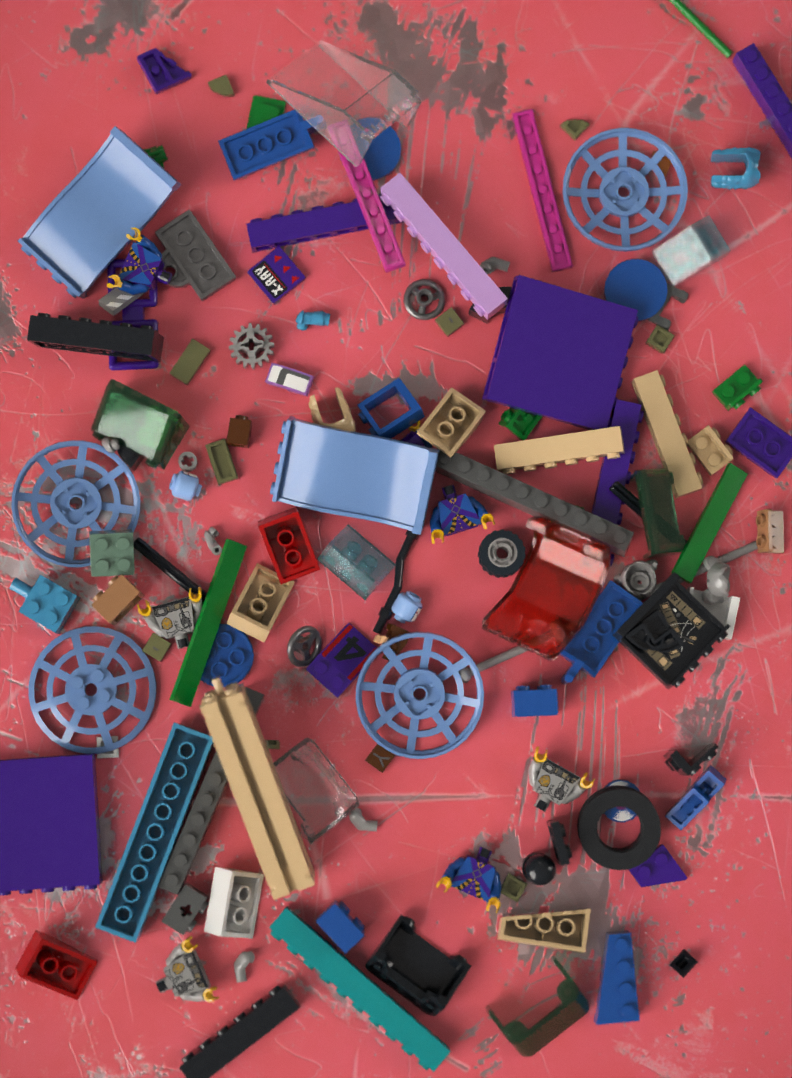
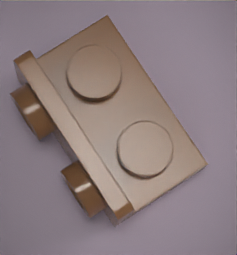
[756,509,784,554]

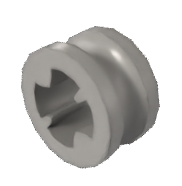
[178,452,197,472]

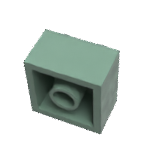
[89,529,135,577]

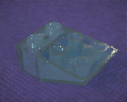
[652,215,731,286]

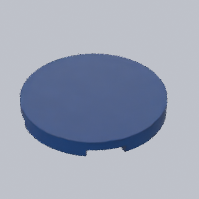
[340,119,401,181]
[604,259,667,321]
[200,624,254,687]

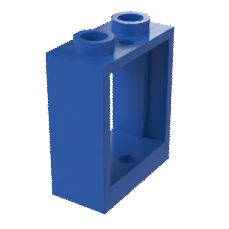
[357,378,425,439]

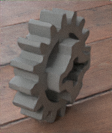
[229,323,275,370]

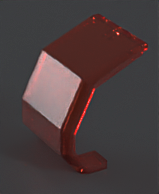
[482,516,610,661]

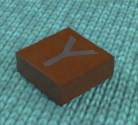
[365,744,395,773]

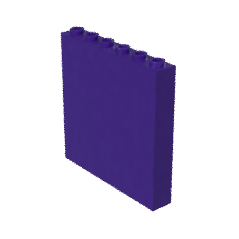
[482,275,638,430]
[0,753,103,896]

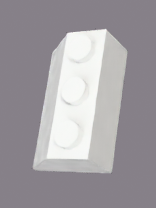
[204,867,264,939]

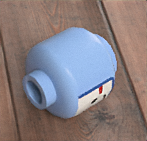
[169,470,202,501]
[391,591,423,624]

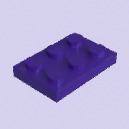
[725,407,792,479]

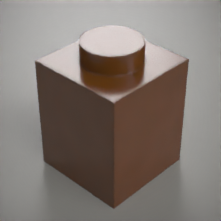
[227,415,252,448]

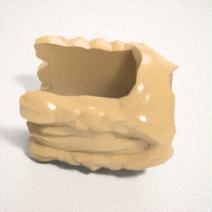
[309,387,356,432]

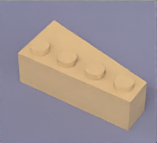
[497,909,591,953]

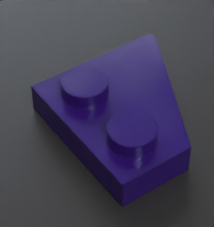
[137,48,192,94]
[628,844,687,887]

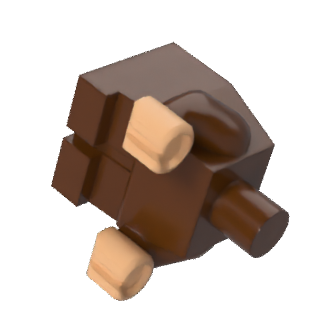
[373,623,411,661]

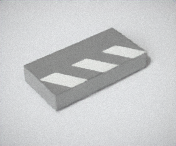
[98,287,144,316]

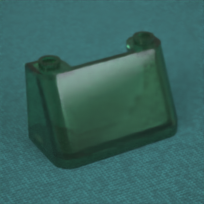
[91,379,190,470]

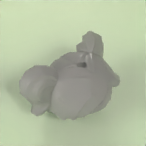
[701,556,730,604]
[613,559,658,597]

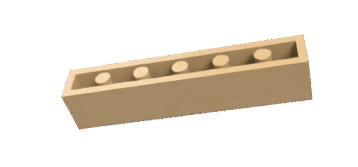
[631,370,703,499]
[494,426,625,475]

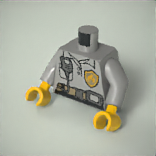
[137,587,203,649]
[529,747,595,812]
[156,936,219,1002]

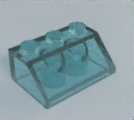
[317,524,396,600]

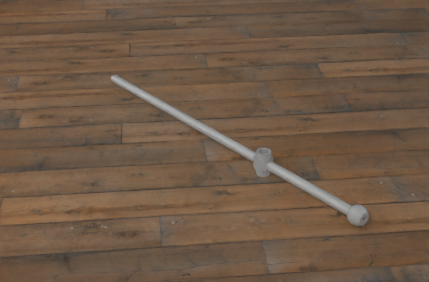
[458,541,758,683]

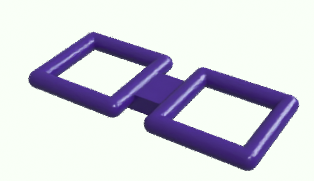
[107,259,159,371]

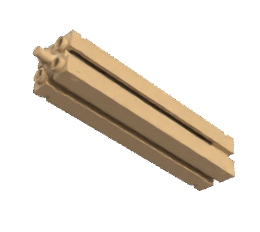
[200,677,315,900]

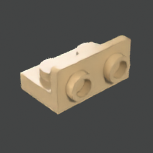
[687,425,734,476]

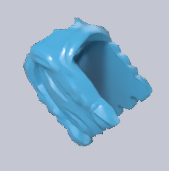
[711,147,761,190]

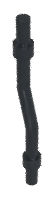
[373,530,419,634]

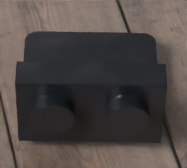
[664,744,719,776]

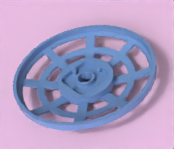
[562,128,688,252]
[11,440,140,567]
[29,626,157,754]
[355,632,484,759]

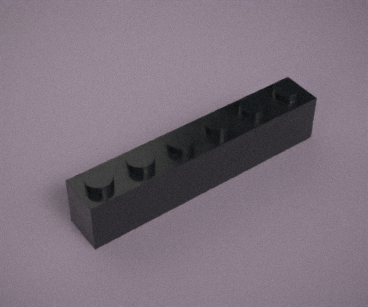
[179,985,301,1078]

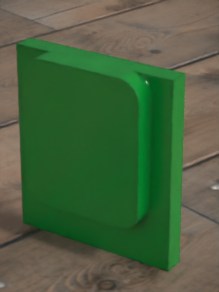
[246,95,286,129]

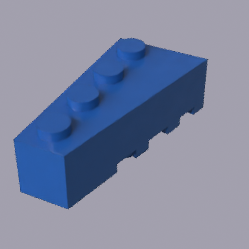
[594,930,640,1025]

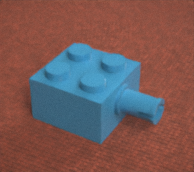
[9,575,81,634]

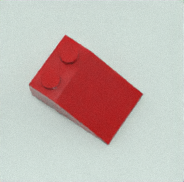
[258,507,320,584]
[15,930,98,1000]

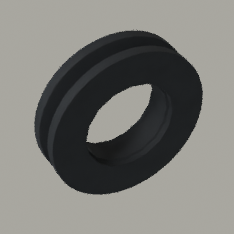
[577,785,661,870]

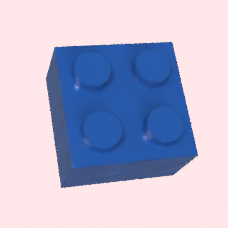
[511,685,558,717]
[316,900,365,954]

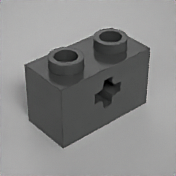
[162,883,209,935]

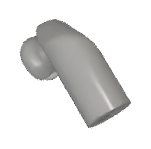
[480,257,510,275]
[101,437,120,453]
[204,527,222,555]
[349,808,377,832]
[234,951,255,983]

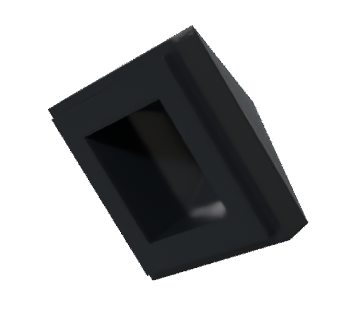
[670,950,698,978]

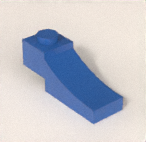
[665,765,727,830]

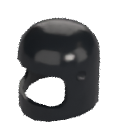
[522,852,556,885]

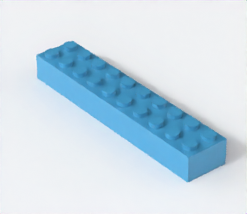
[95,723,214,943]

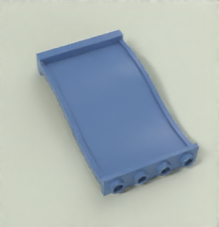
[18,126,182,298]
[270,416,440,535]

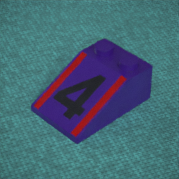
[306,623,377,698]

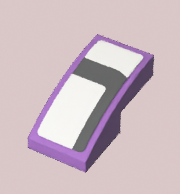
[265,363,314,397]

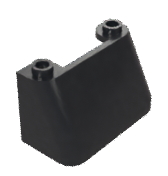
[365,915,471,1016]

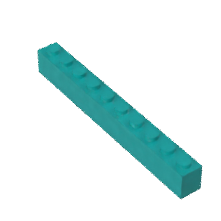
[269,906,451,1072]

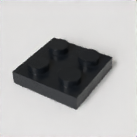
[547,819,572,866]

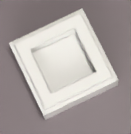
[96,736,119,759]

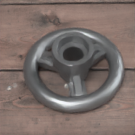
[404,279,445,320]
[287,626,322,667]

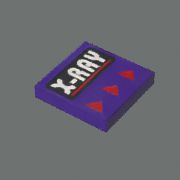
[247,246,306,305]

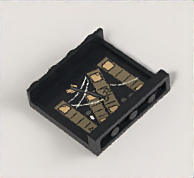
[613,572,730,689]

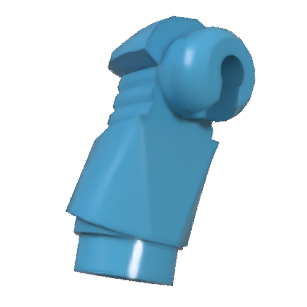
[295,310,330,330]

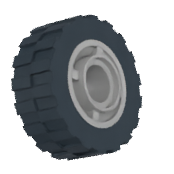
[478,530,526,578]

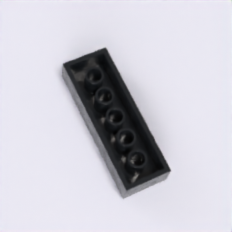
[27,313,164,362]

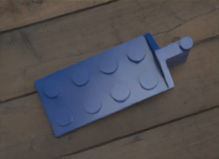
[218,108,328,181]
[559,580,643,685]

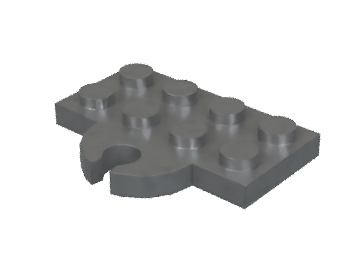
[155,209,237,301]

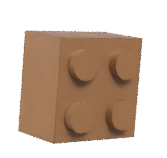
[91,575,145,626]

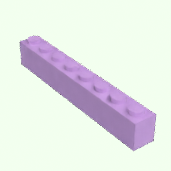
[380,173,508,320]

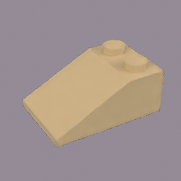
[416,387,486,457]
[226,563,295,643]

